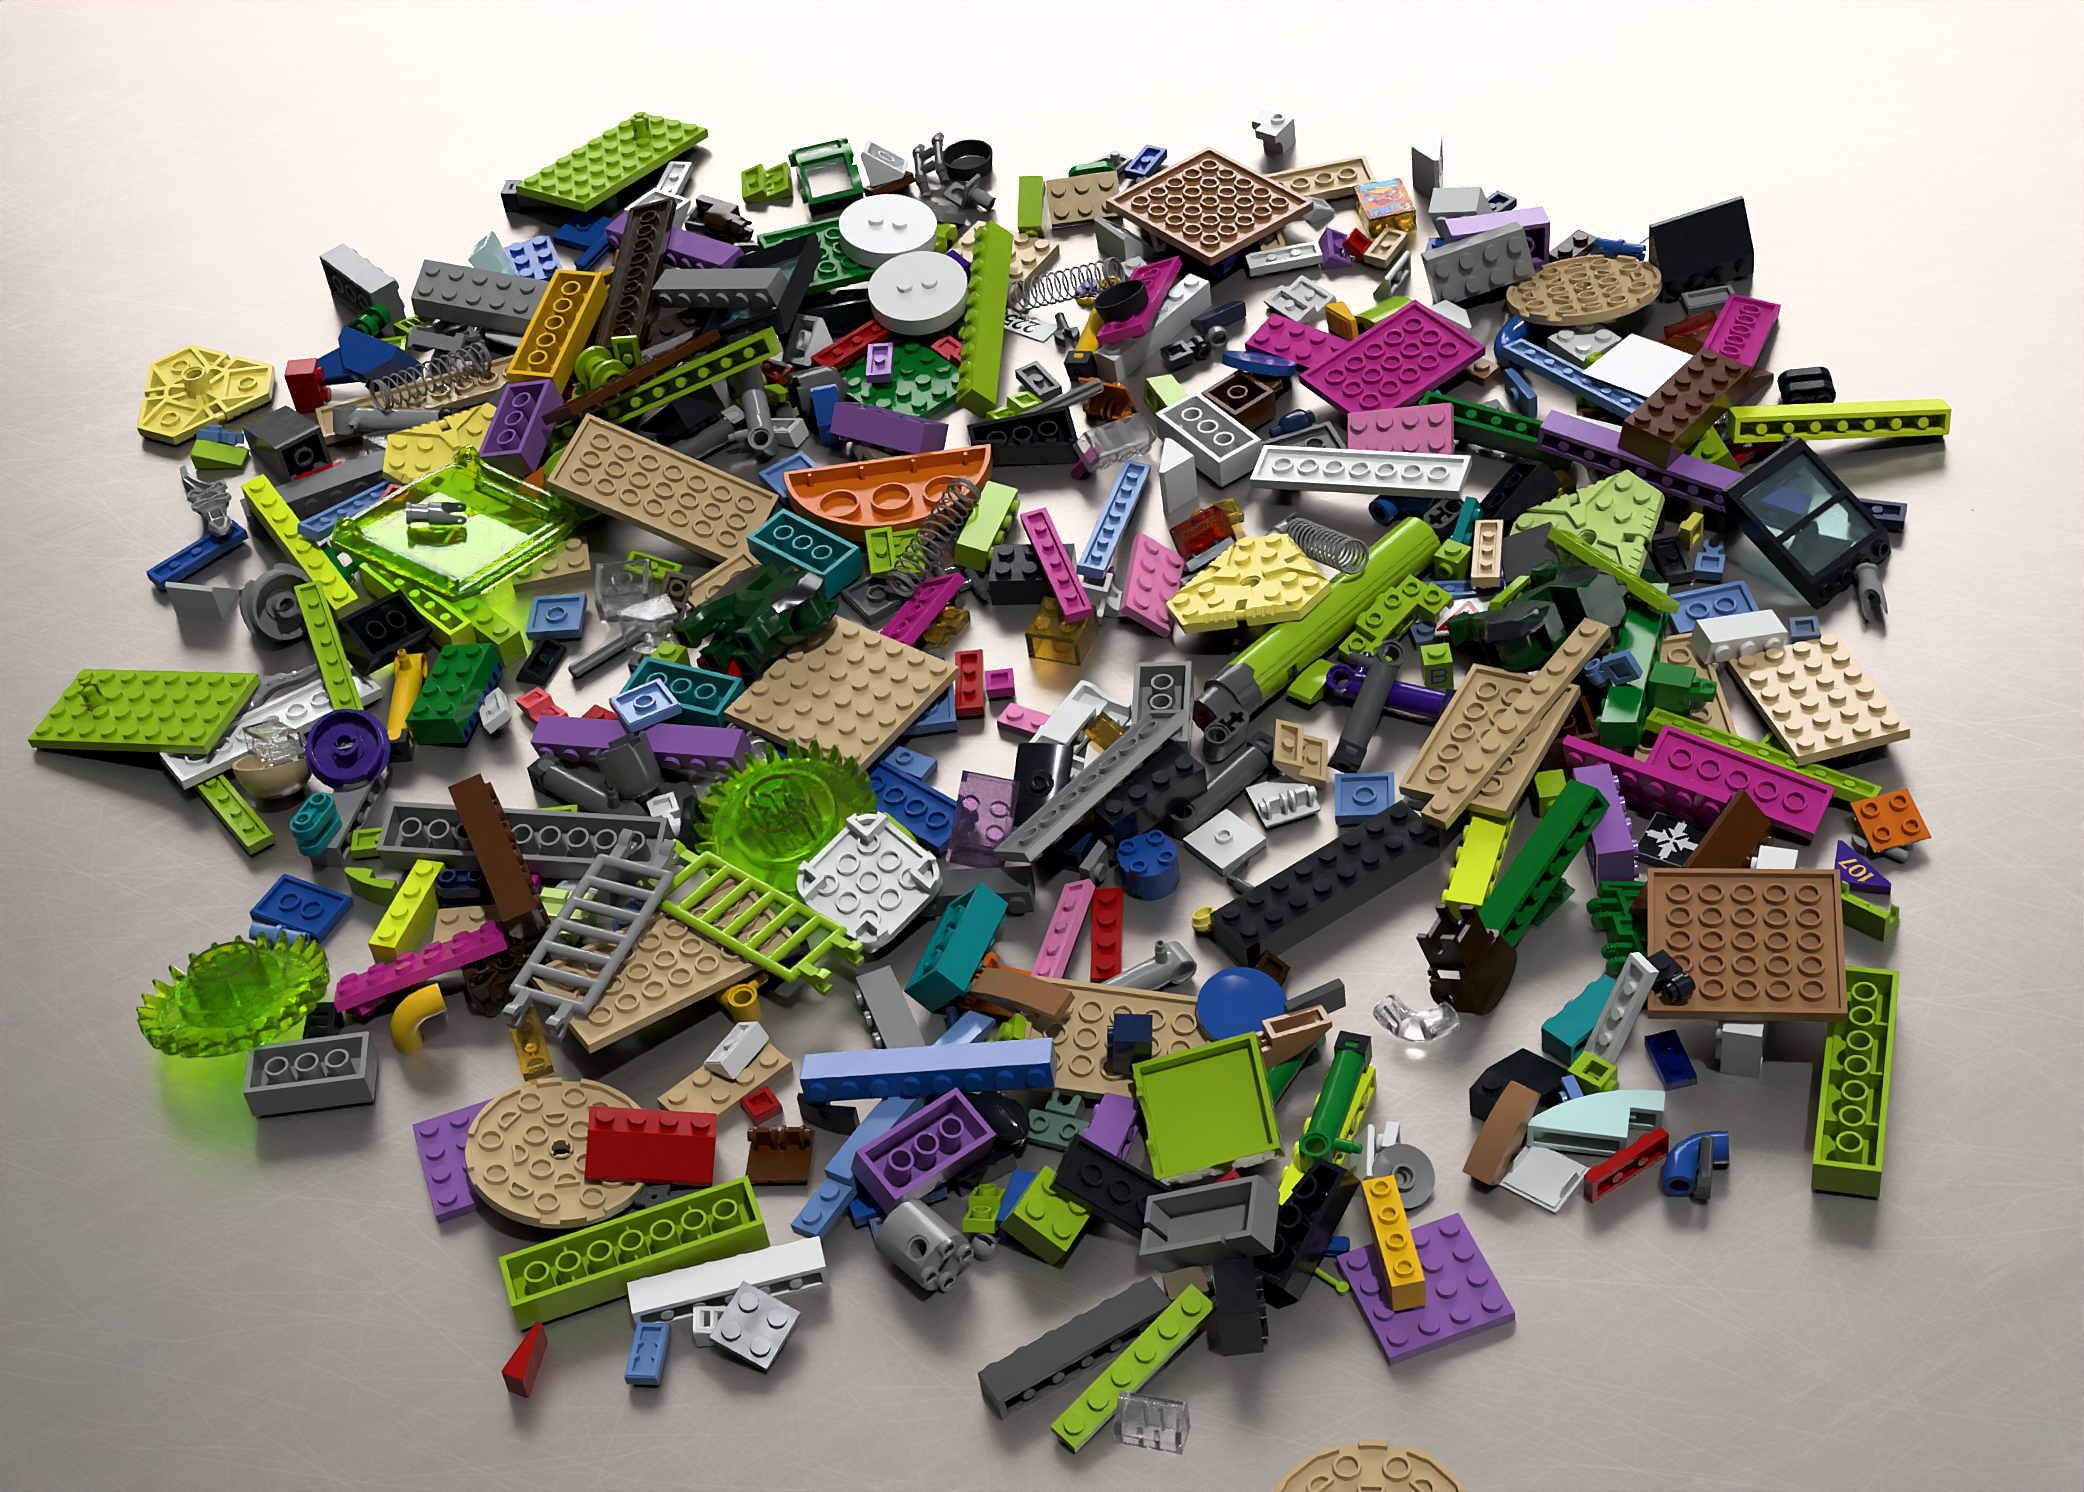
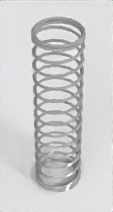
[1007,257,1125,313]
[369,342,492,411]
[885,477,981,597]
[1283,518,1369,574]

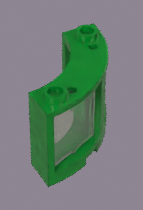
[788,137,864,209]

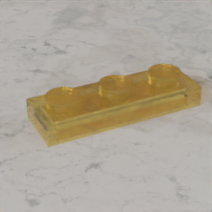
[507,1001,555,1082]

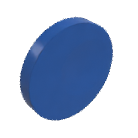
[1221,351,1297,379]
[1196,967,1287,1042]

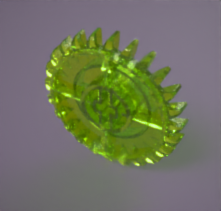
[694,738,878,909]
[136,931,331,1058]

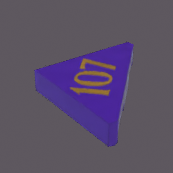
[1834,840,1891,894]

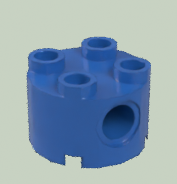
[1118,830,1180,901]

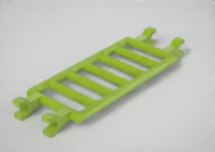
[634,838,864,996]

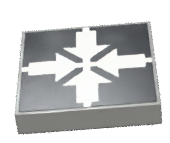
[1634,812,1710,868]

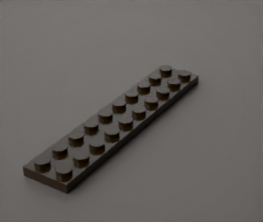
[594,197,677,356]

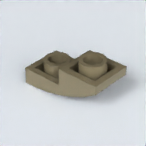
[852,445,894,462]
[653,569,693,629]

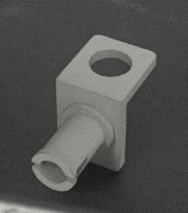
[942,174,996,211]

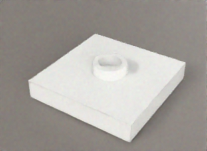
[1183,808,1267,876]

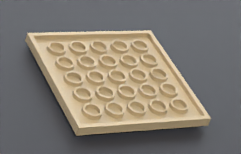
[724,615,960,779]

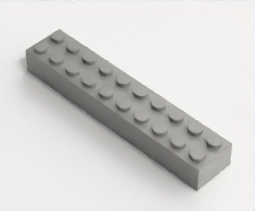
[376,801,674,884]

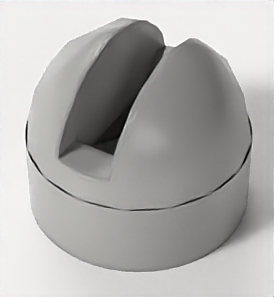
[1207,326,1229,348]
[971,1233,998,1262]

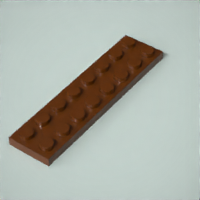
[541,329,721,426]

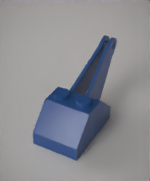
[317,326,424,392]

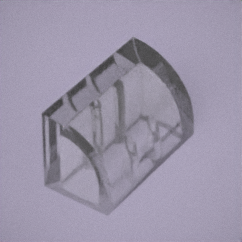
[1114,1391,1190,1455]

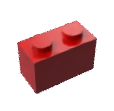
[284,358,332,414]

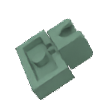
[1024,1091,1090,1152]

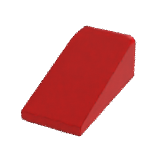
[501,1321,548,1398]

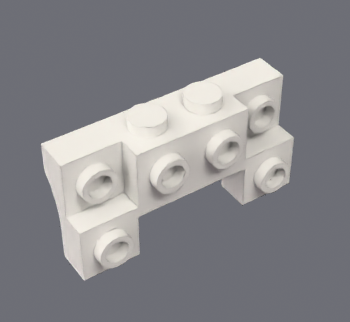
[1029,680,1132,781]

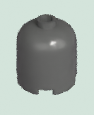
[786,365,850,422]
[592,731,662,803]

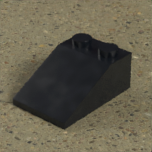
[640,384,725,437]
[1479,459,1563,522]
[1469,1048,1567,1142]

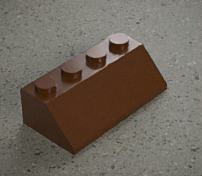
[1682,789,1774,869]

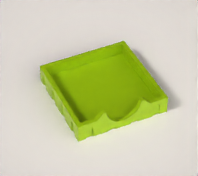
[1132,1031,1286,1187]

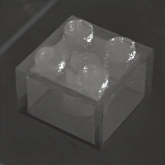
[594,558,655,624]

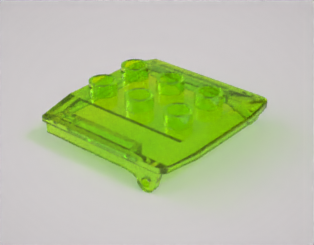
[329,444,582,603]

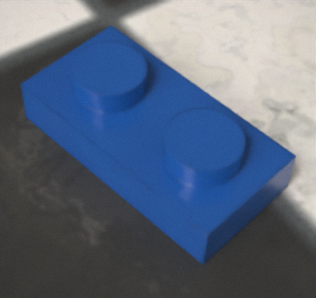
[1124,144,1168,180]

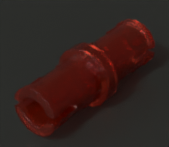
[1663,309,1717,339]

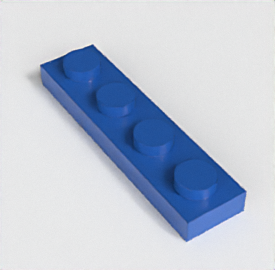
[146,520,249,591]

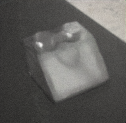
[616,593,680,658]

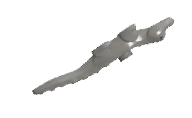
[179,466,234,538]
[235,662,320,718]

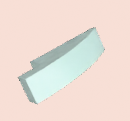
[468,230,515,275]
[1526,1089,1665,1157]

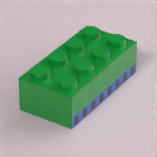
[405,643,504,745]

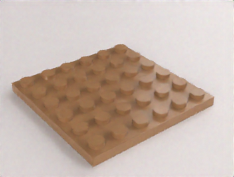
[1106,146,1314,266]
[1647,868,1848,1022]

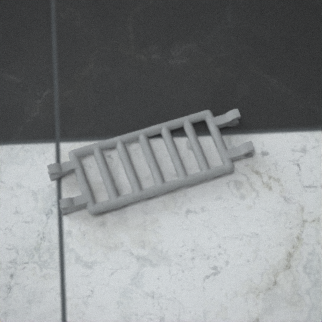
[502,828,680,1042]

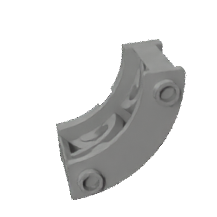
[407,319,493,361]

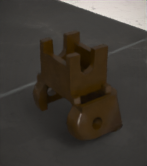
[1416,904,1517,1016]

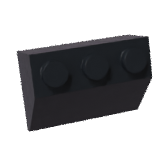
[337,589,433,678]

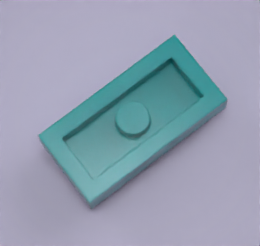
[1451,496,1483,547]

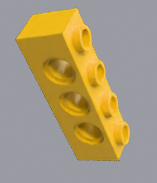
[1361,1175,1427,1311]

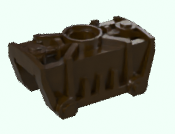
[461,935,553,1017]

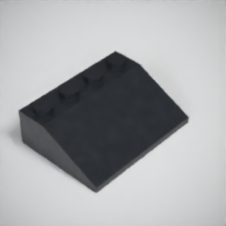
[1648,195,1755,303]

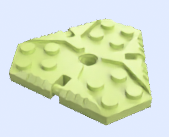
[1509,469,1665,601]

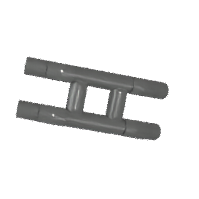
[912,132,950,197]
[925,536,991,608]

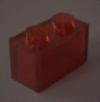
[1169,505,1236,560]

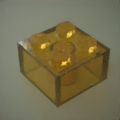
[1025,597,1099,666]

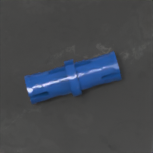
[1593,237,1647,261]

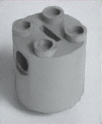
[877,1199,974,1291]

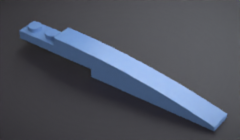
[791,1010,996,1241]

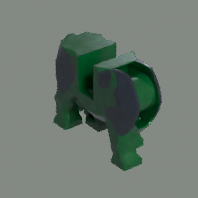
[1446,558,1627,673]
[671,563,839,676]

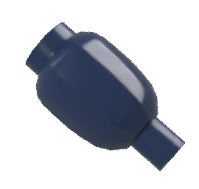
[1269,409,1316,438]

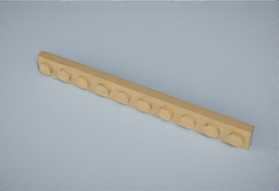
[1420,618,1611,830]

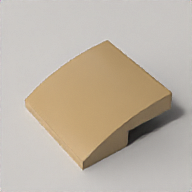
[1272,719,1328,789]

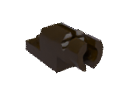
[695,194,754,243]

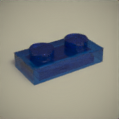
[1644,1029,1697,1092]

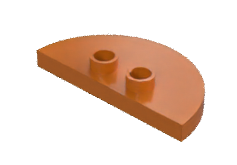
[783,444,993,542]

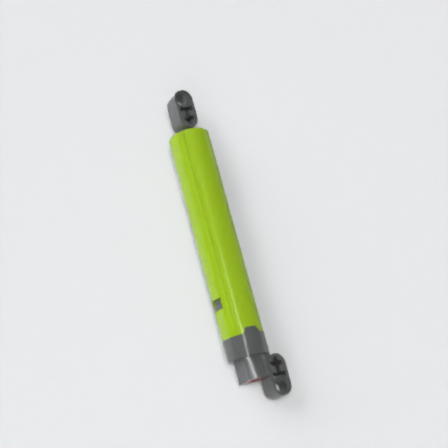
[1192,497,1464,761]

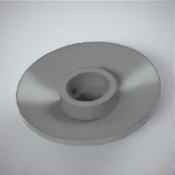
[1372,1144,1435,1209]

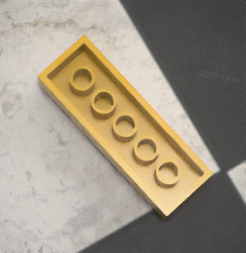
[506,269,608,395]

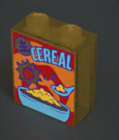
[1353,177,1417,239]

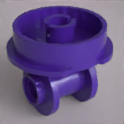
[305,709,391,789]

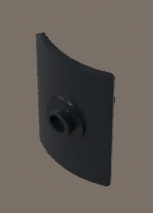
[1007,742,1074,826]

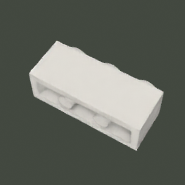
[1689,609,1788,664]

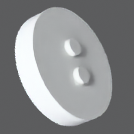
[839,194,937,269]
[868,251,969,335]

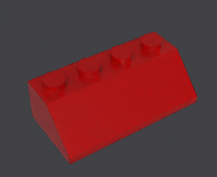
[584,1106,717,1187]

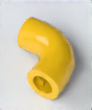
[390,983,447,1053]

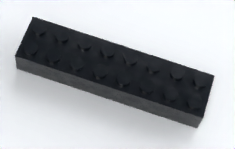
[1210,800,1440,968]

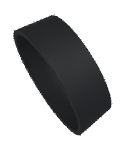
[943,139,993,182]
[1093,279,1149,322]

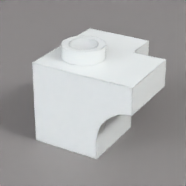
[1252,109,1296,154]
[1081,572,1122,625]

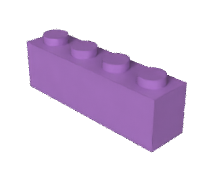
[1082,1092,1144,1218]

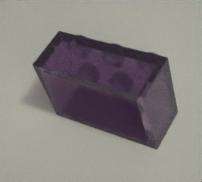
[945,770,1020,868]

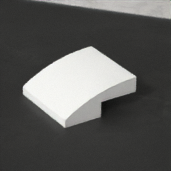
[1264,275,1337,324]

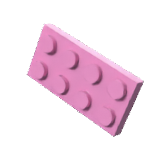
[1348,403,1454,455]
[1120,532,1185,638]

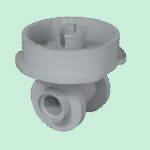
[239,563,312,642]

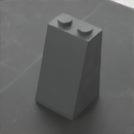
[242,405,332,484]

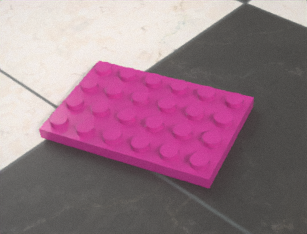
[1299,299,1486,417]

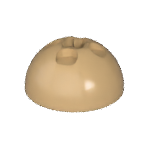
[232,745,313,799]

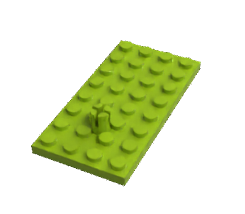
[515,111,709,212]
[27,669,261,754]

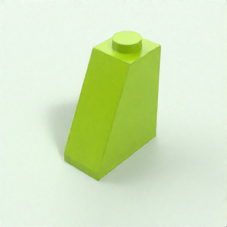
[1017,175,1049,238]

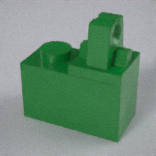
[1648,661,1717,718]

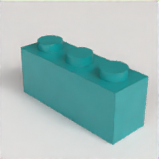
[1541,974,1616,1067]

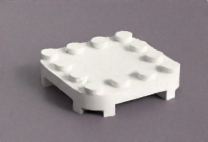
[797,812,943,953]

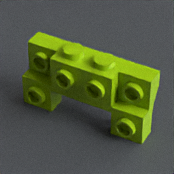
[1338,574,1454,666]

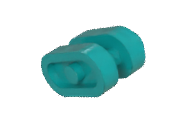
[290,792,342,857]

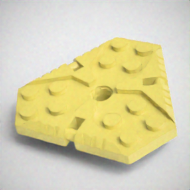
[137,345,276,445]
[383,403,521,519]
[1166,533,1332,634]

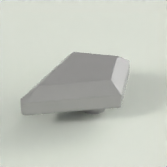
[1089,150,1133,175]

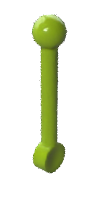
[1313,1266,1349,1296]

